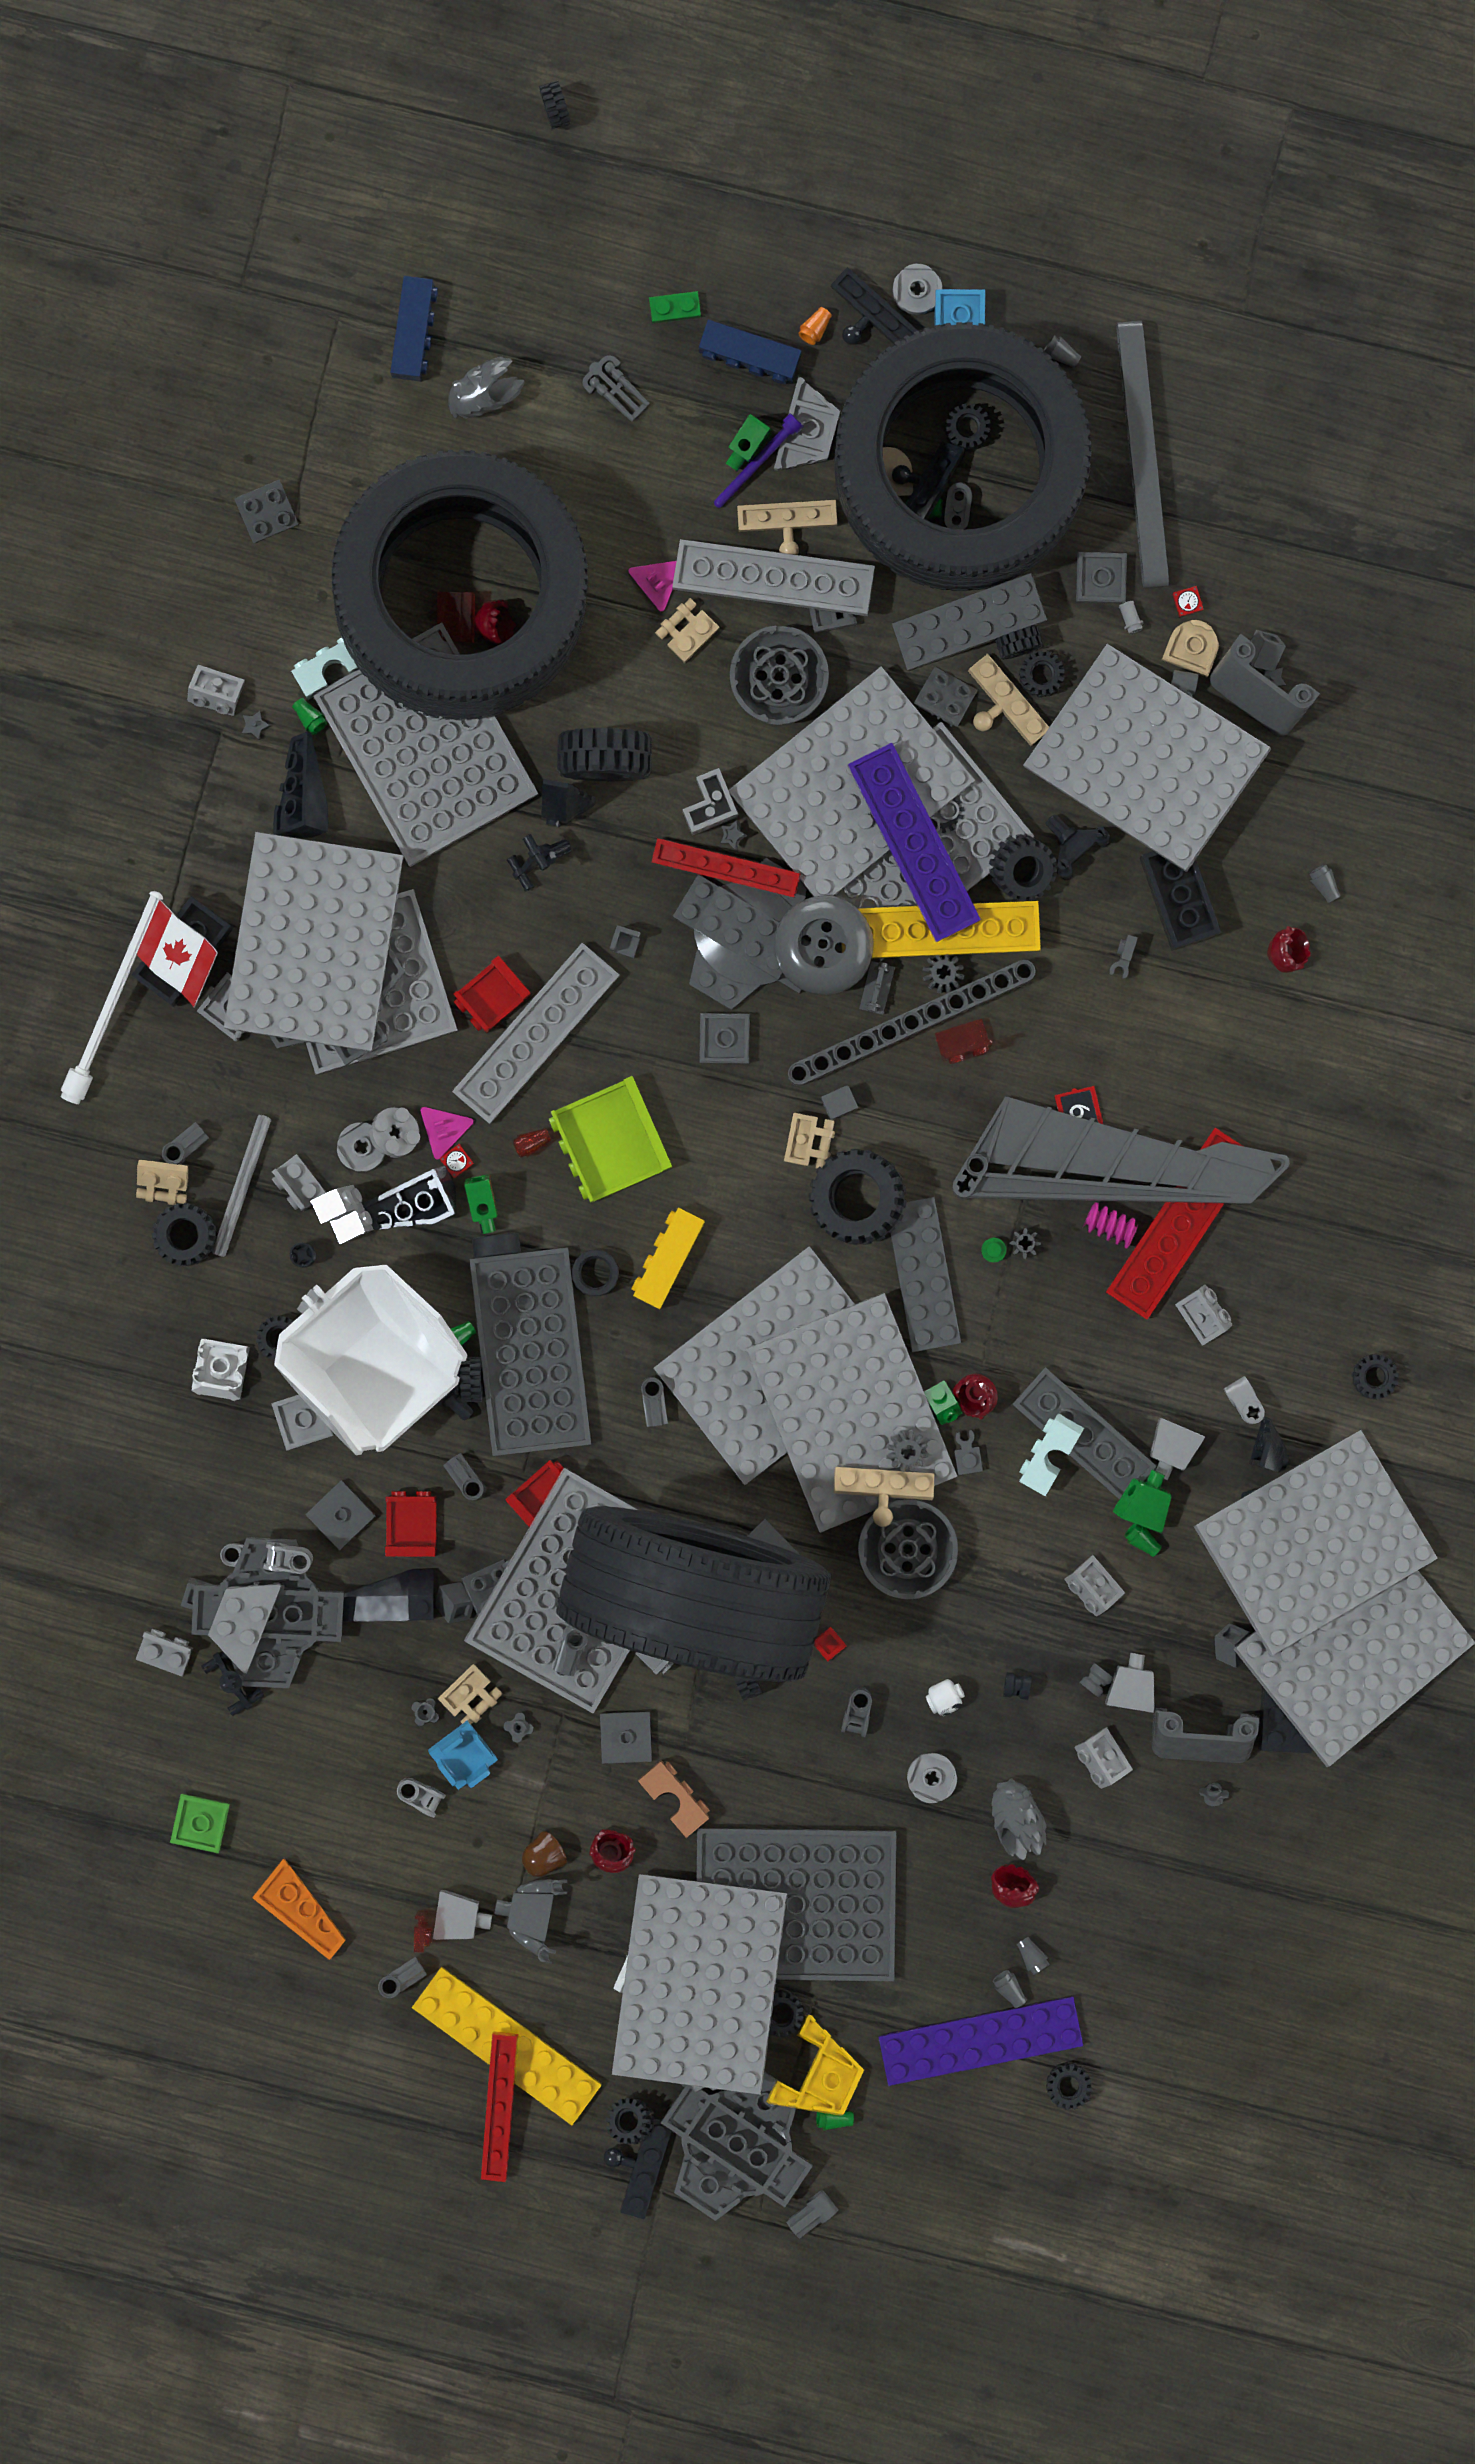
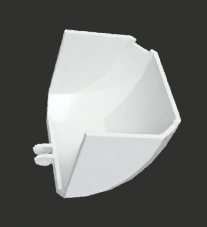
[274,1265,467,1455]

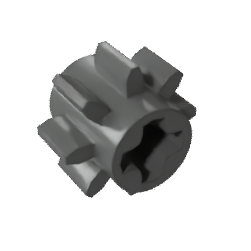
[1009,1228,1041,1259]

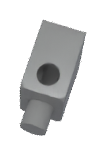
[1150,1418,1205,1480]
[1105,1653,1154,1713]
[433,1889,492,1940]

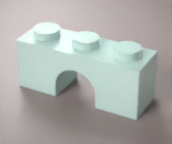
[291,638,358,700]
[1019,1413,1084,1496]

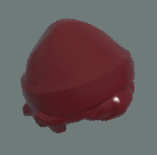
[474,599,517,646]
[1267,926,1311,973]
[953,1373,998,1420]
[589,1829,636,1873]
[991,1864,1039,1908]

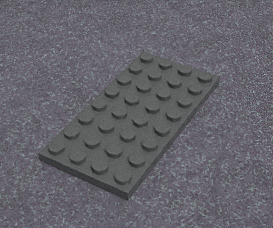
[470,1248,591,1456]

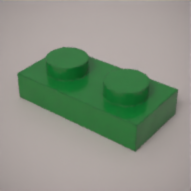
[649,291,701,324]

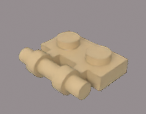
[655,598,720,663]
[784,1113,835,1168]
[136,1160,188,1205]
[438,1664,503,1724]

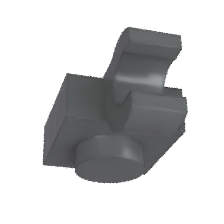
[1109,935,1138,979]

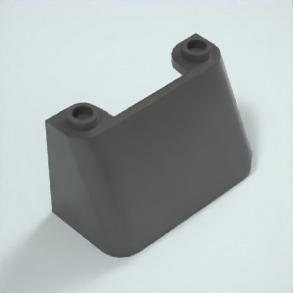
[1210,634,1320,736]
[1151,1707,1259,1763]

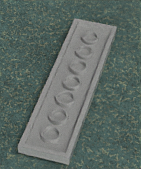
[672,539,875,616]
[452,943,620,1124]

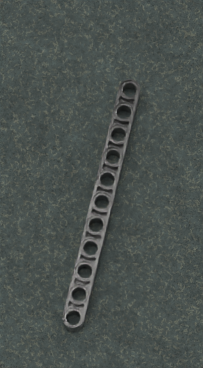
[1116,320,1169,588]
[788,960,1035,1086]

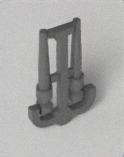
[583,355,650,422]

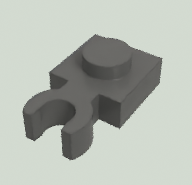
[954,1430,983,1475]

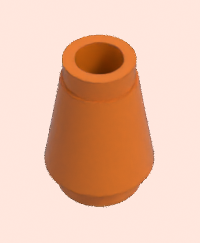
[798,307,832,345]

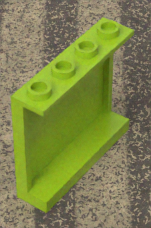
[549,1076,672,1203]

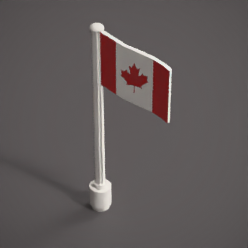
[61,891,218,1104]

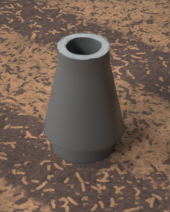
[1044,335,1081,368]
[1309,864,1341,903]
[1016,1937,1050,1975]
[992,1970,1027,2008]

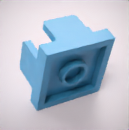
[934,289,985,326]
[428,1720,498,1790]

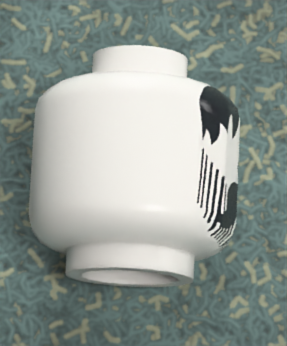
[926,1679,965,1716]

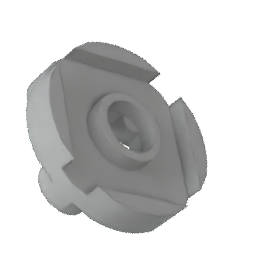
[893,264,942,315]
[369,1107,420,1158]
[337,1123,386,1172]
[907,1753,957,1803]

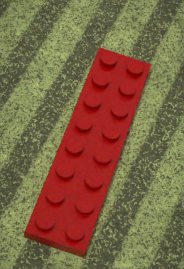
[1105,1128,1244,1320]

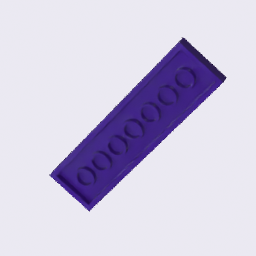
[847,742,981,942]
[878,1996,1083,2086]

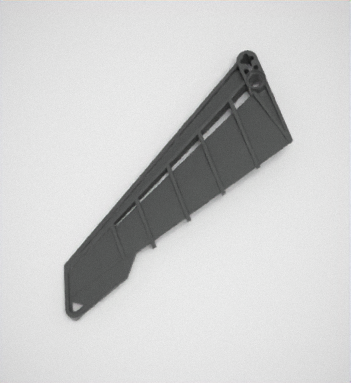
[952,1096,1290,1204]

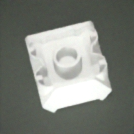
[191,1339,249,1401]

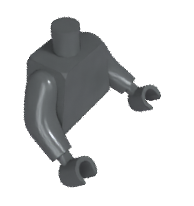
[495,1879,567,1964]

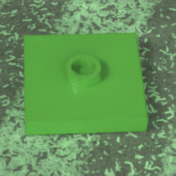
[170,1794,230,1853]

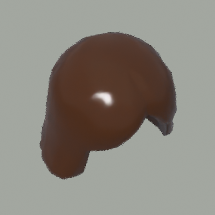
[522,1831,567,1877]

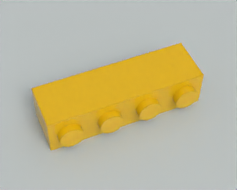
[632,1207,705,1309]

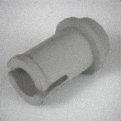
[1119,601,1143,634]

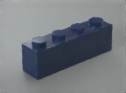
[390,276,438,382]
[699,320,802,384]

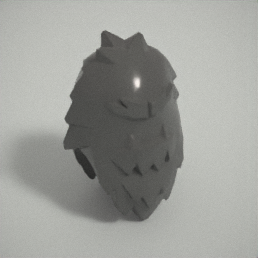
[448,356,525,419]
[992,1778,1047,1861]

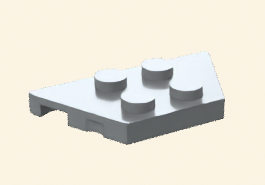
[774,377,840,471]
[208,1583,281,1674]

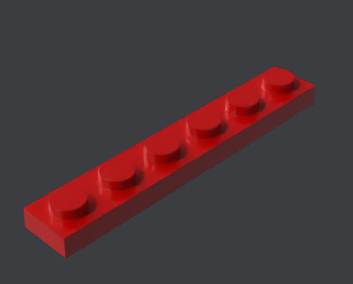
[652,838,801,898]
[481,2032,518,2182]

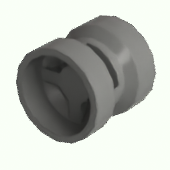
[1079,1663,1114,1697]

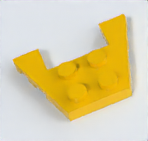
[766,2014,864,2116]

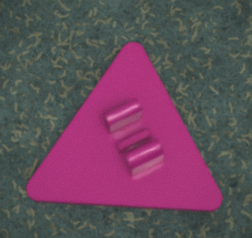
[629,561,677,612]
[421,1107,474,1159]

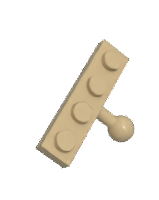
[737,500,837,555]
[968,654,1049,746]
[834,1467,934,1527]

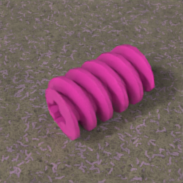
[1083,1202,1138,1249]

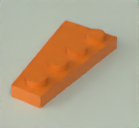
[252,1858,346,1960]

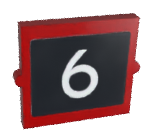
[1054,1086,1103,1124]

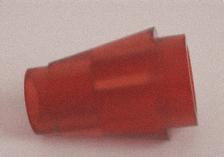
[512,1128,551,1158]

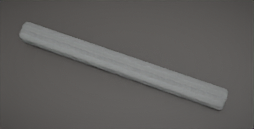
[212,1115,271,1257]

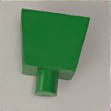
[726,414,774,472]
[1113,1470,1171,1533]

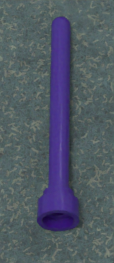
[714,413,804,508]

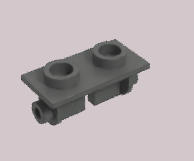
[859,961,895,1015]

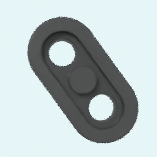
[944,483,972,530]

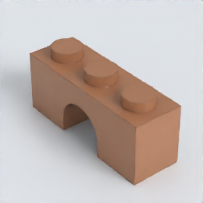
[638,1760,710,1838]

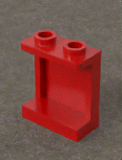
[454,955,531,1033]
[505,1460,564,1527]
[385,1491,437,1557]

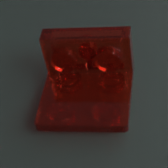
[935,1019,993,1064]

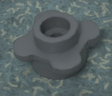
[411,1698,439,1726]
[504,1713,533,1743]
[1199,1783,1229,1806]

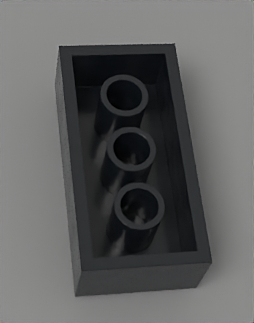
[1140,851,1221,951]
[132,896,234,1007]
[1258,1686,1312,1753]

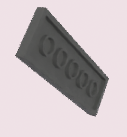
[892,573,1048,671]
[890,1197,961,1352]
[1012,1367,1157,1500]

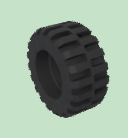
[557,728,652,782]
[809,1149,907,1245]

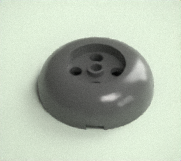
[730,626,829,725]
[774,896,874,995]
[858,1500,958,1599]

